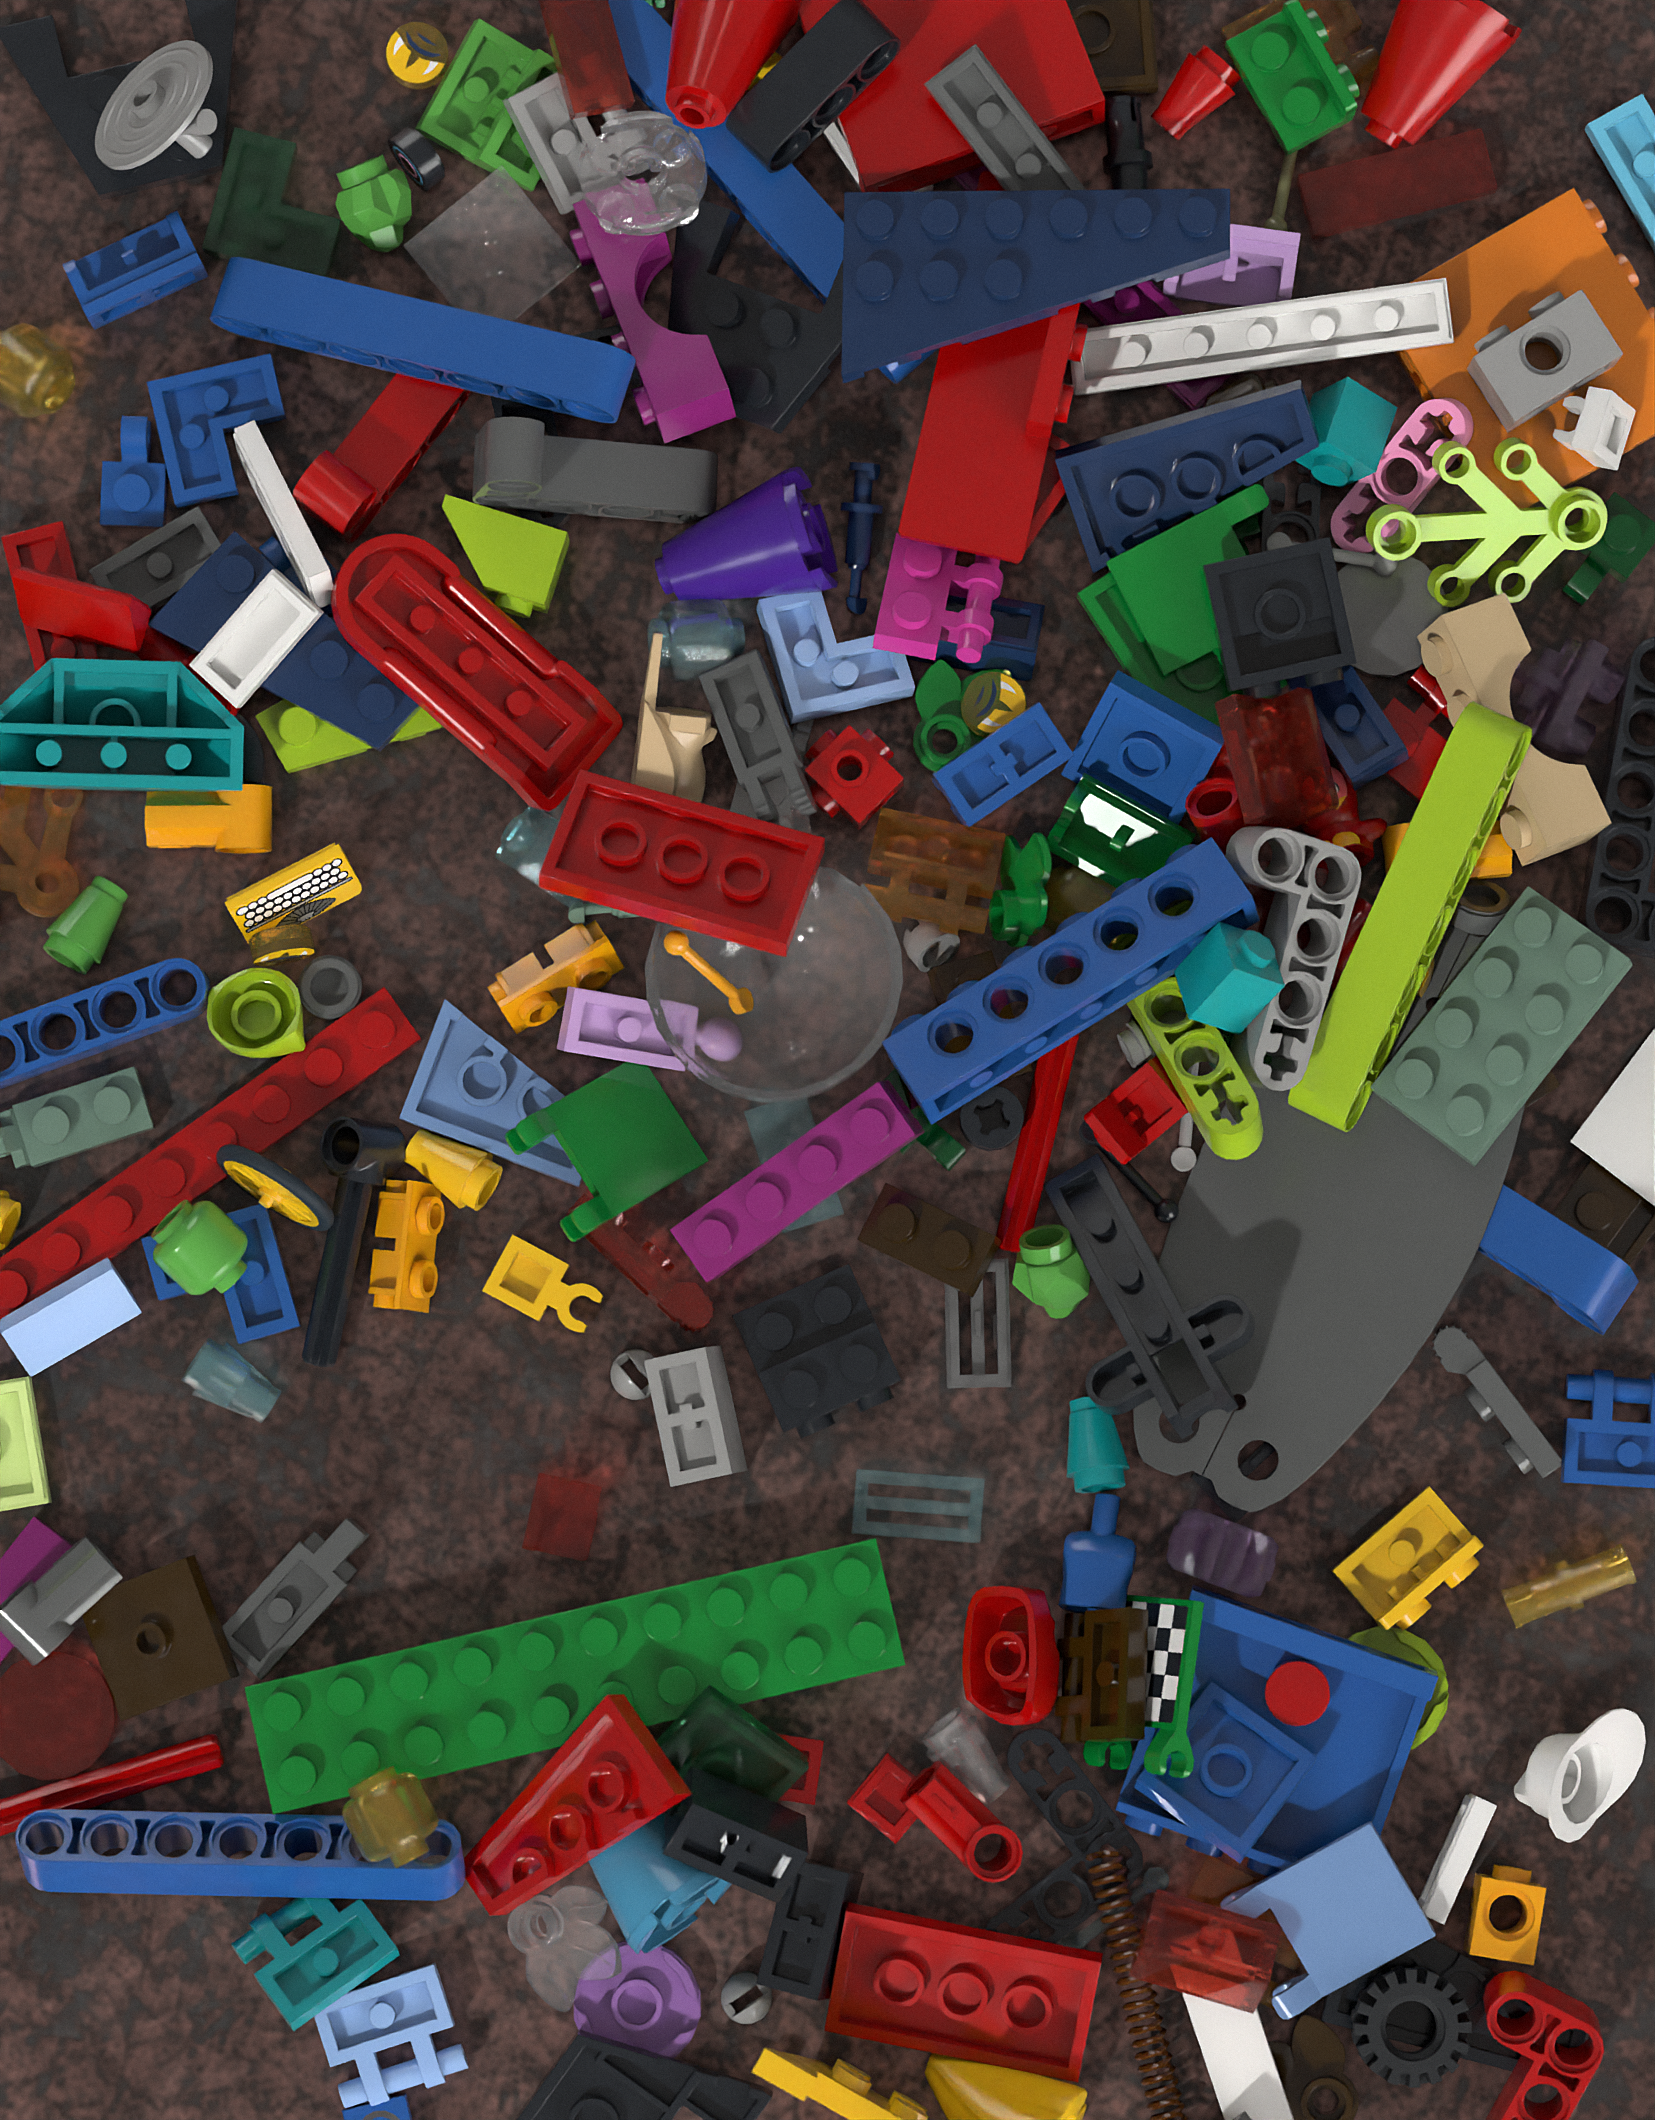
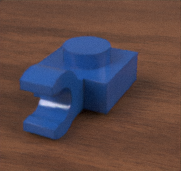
[100,416,168,529]

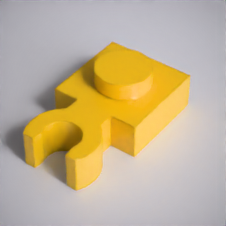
[482,1234,604,1333]

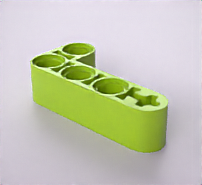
[1112,900,1263,1160]

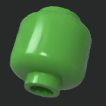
[151,1200,248,1295]

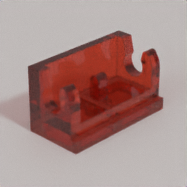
[1129,1889,1282,2014]

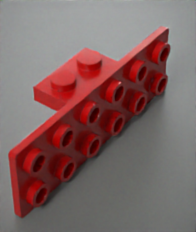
[898,171,1088,563]

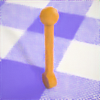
[664,930,754,1015]

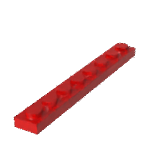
[0,987,423,1319]

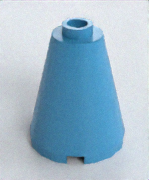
[588,1812,732,1954]

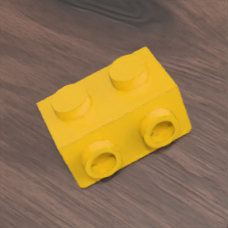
[1331,1486,1484,1631]

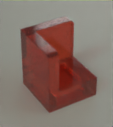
[522,1473,604,1561]

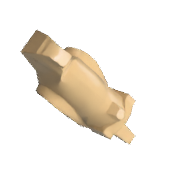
[630,631,718,803]

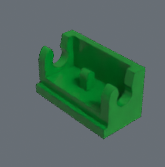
[1046,773,1196,888]

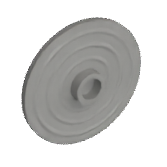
[95,40,217,170]

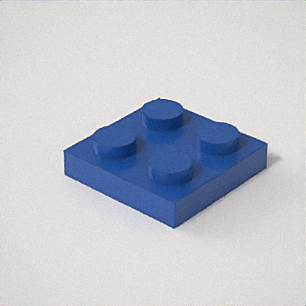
[1061,670,1230,825]
[1134,1681,1317,1863]

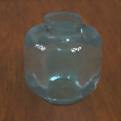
[647,599,745,682]

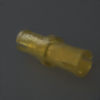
[1501,1543,1637,1629]

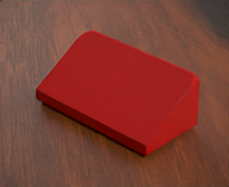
[12,566,152,653]

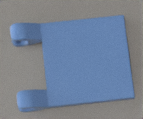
[1220,1821,1436,2019]

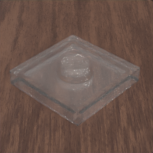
[403,165,581,321]

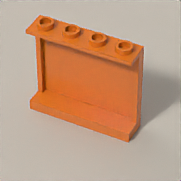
[1394,188,1655,508]

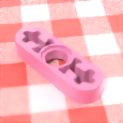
[1331,398,1474,553]

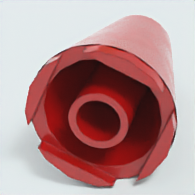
[665,0,802,129]
[1360,0,1522,149]

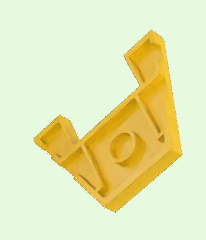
[752,2048,929,2120]

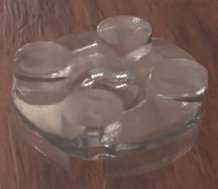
[578,111,707,236]

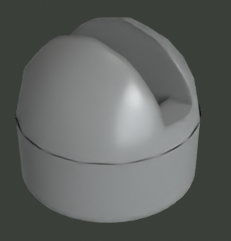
[903,916,960,972]
[610,1349,655,1400]
[721,1971,772,2024]

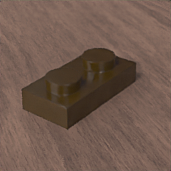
[857,1183,1002,1298]

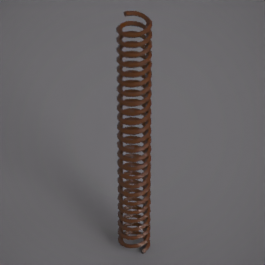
[1085,1851,1188,2120]

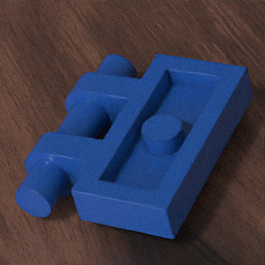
[1561,1369,1655,1488]

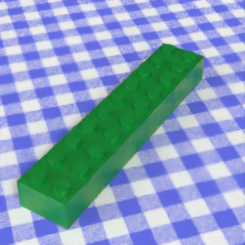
[244,1538,906,1814]

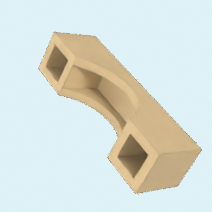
[1417,593,1612,866]

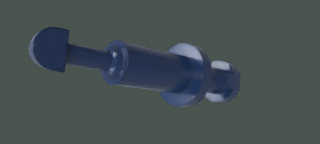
[840,462,883,614]

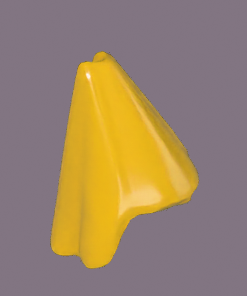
[924,2053,1087,2120]

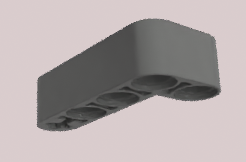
[473,417,718,524]

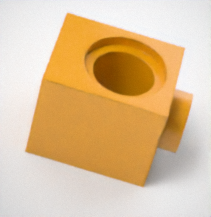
[1463,1864,1546,1966]

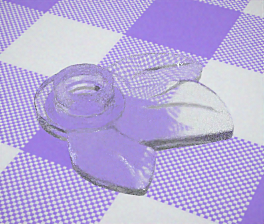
[507,1885,622,2012]

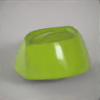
[207,968,306,1058]

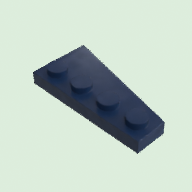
[1055,380,1319,573]

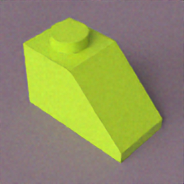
[442,494,570,618]

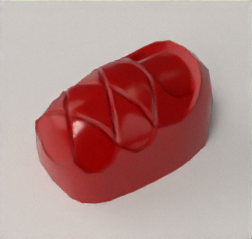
[962,1586,1060,1725]

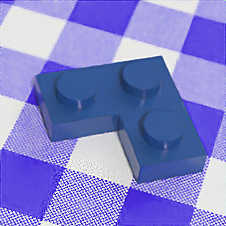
[147,353,287,508]
[141,1204,302,1344]

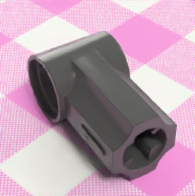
[0,1536,123,1666]

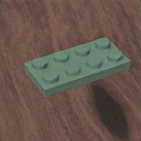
[1371,886,1633,1167]

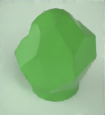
[335,155,412,252]
[1012,1225,1090,1318]

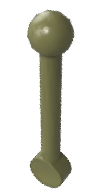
[1263,150,1298,232]

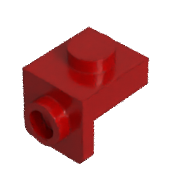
[1084,1056,1189,1165]

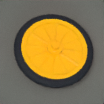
[216,1144,334,1231]

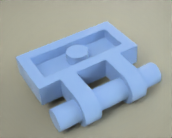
[314,1963,469,2109]

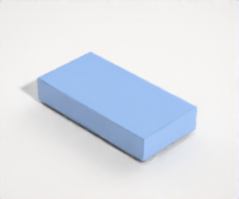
[0,1257,142,1377]

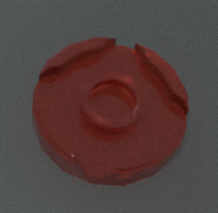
[0,1651,117,1780]

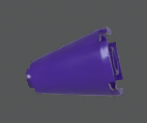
[655,467,838,603]

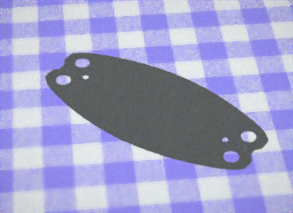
[1134,922,1525,1512]

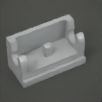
[644,1346,748,1487]

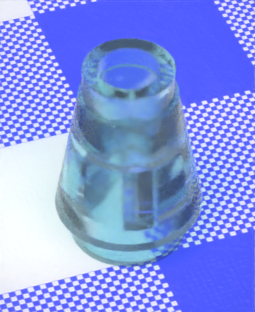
[181,1338,281,1423]

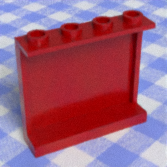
[798,0,1105,192]

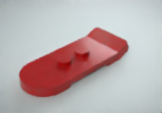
[331,534,623,812]

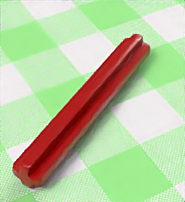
[996,1033,1080,1253]
[0,1733,224,1836]

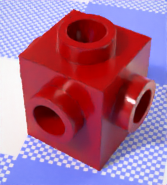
[804,725,904,831]

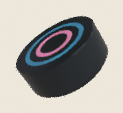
[388,127,445,191]

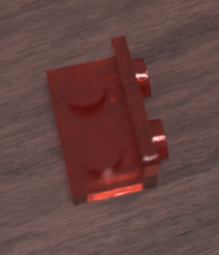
[1215,687,1339,829]

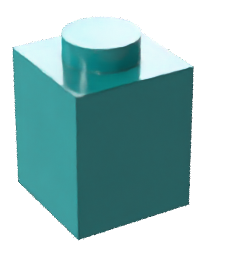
[1295,377,1398,488]
[1174,922,1285,1035]

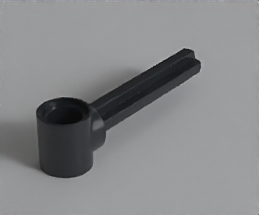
[302,1116,406,1367]

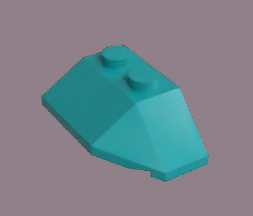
[0,658,244,792]

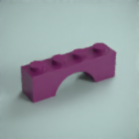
[569,177,736,443]
[670,1080,925,1283]

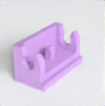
[1162,224,1301,308]

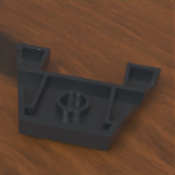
[0,0,238,200]
[668,192,843,434]
[515,2029,773,2120]

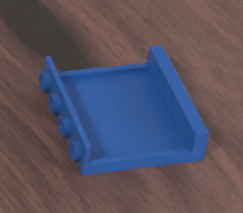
[1115,1585,1439,1877]

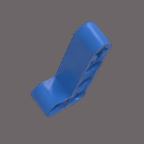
[1477,1184,1639,1335]

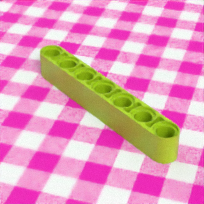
[1288,701,1532,1133]

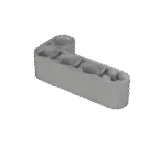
[1226,826,1361,1091]

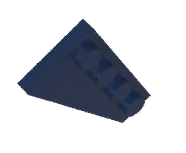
[148,531,421,752]

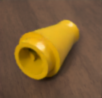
[404,1128,503,1211]

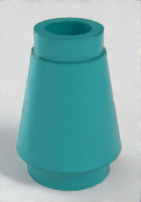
[1066,1397,1130,1493]

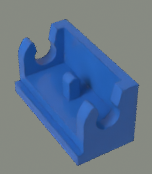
[62,211,208,330]
[931,702,1074,827]

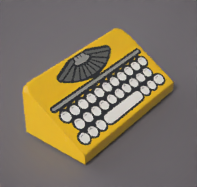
[224,843,362,947]

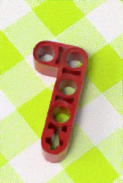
[292,373,474,544]
[1483,1971,1604,2120]

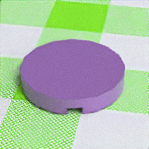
[574,1940,701,2058]

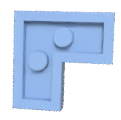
[756,592,915,724]

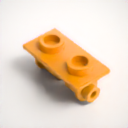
[487,920,625,1035]
[368,1180,445,1313]

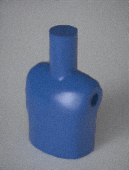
[1058,1493,1137,1614]

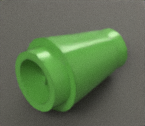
[43,876,128,975]

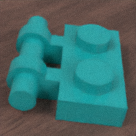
[231,1898,400,2031]

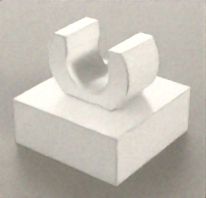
[1553,386,1636,471]

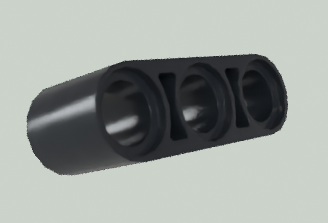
[725,0,901,173]

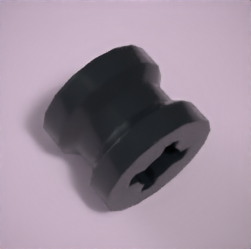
[959,1085,1024,1152]

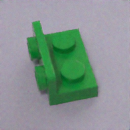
[1224,0,1360,156]

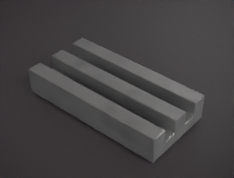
[944,1258,1011,1388]

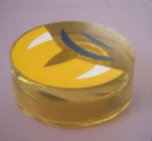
[385,22,450,89]
[961,672,1027,738]
[248,924,316,966]

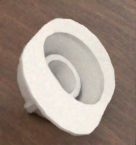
[1514,1708,1646,1843]

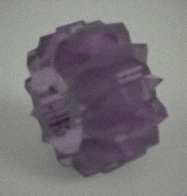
[1166,1508,1279,1598]

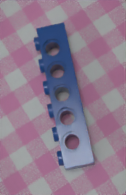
[882,837,1260,1125]

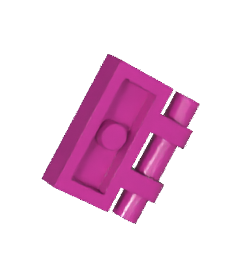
[872,533,1004,663]

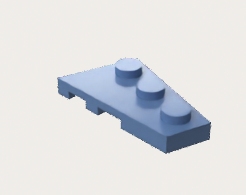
[399,999,583,1187]

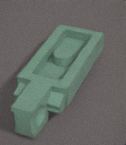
[0,1066,155,1169]

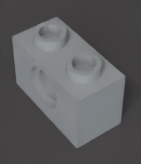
[1467,289,1623,433]

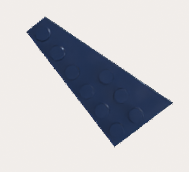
[841,189,1230,383]

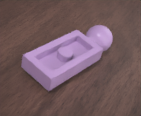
[557,986,742,1072]

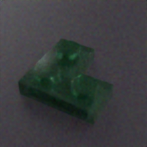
[202,127,343,277]

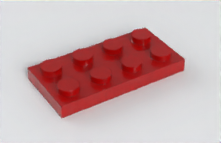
[539,769,825,957]
[824,1902,1103,2082]

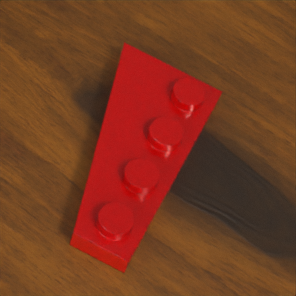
[464,1694,692,1916]

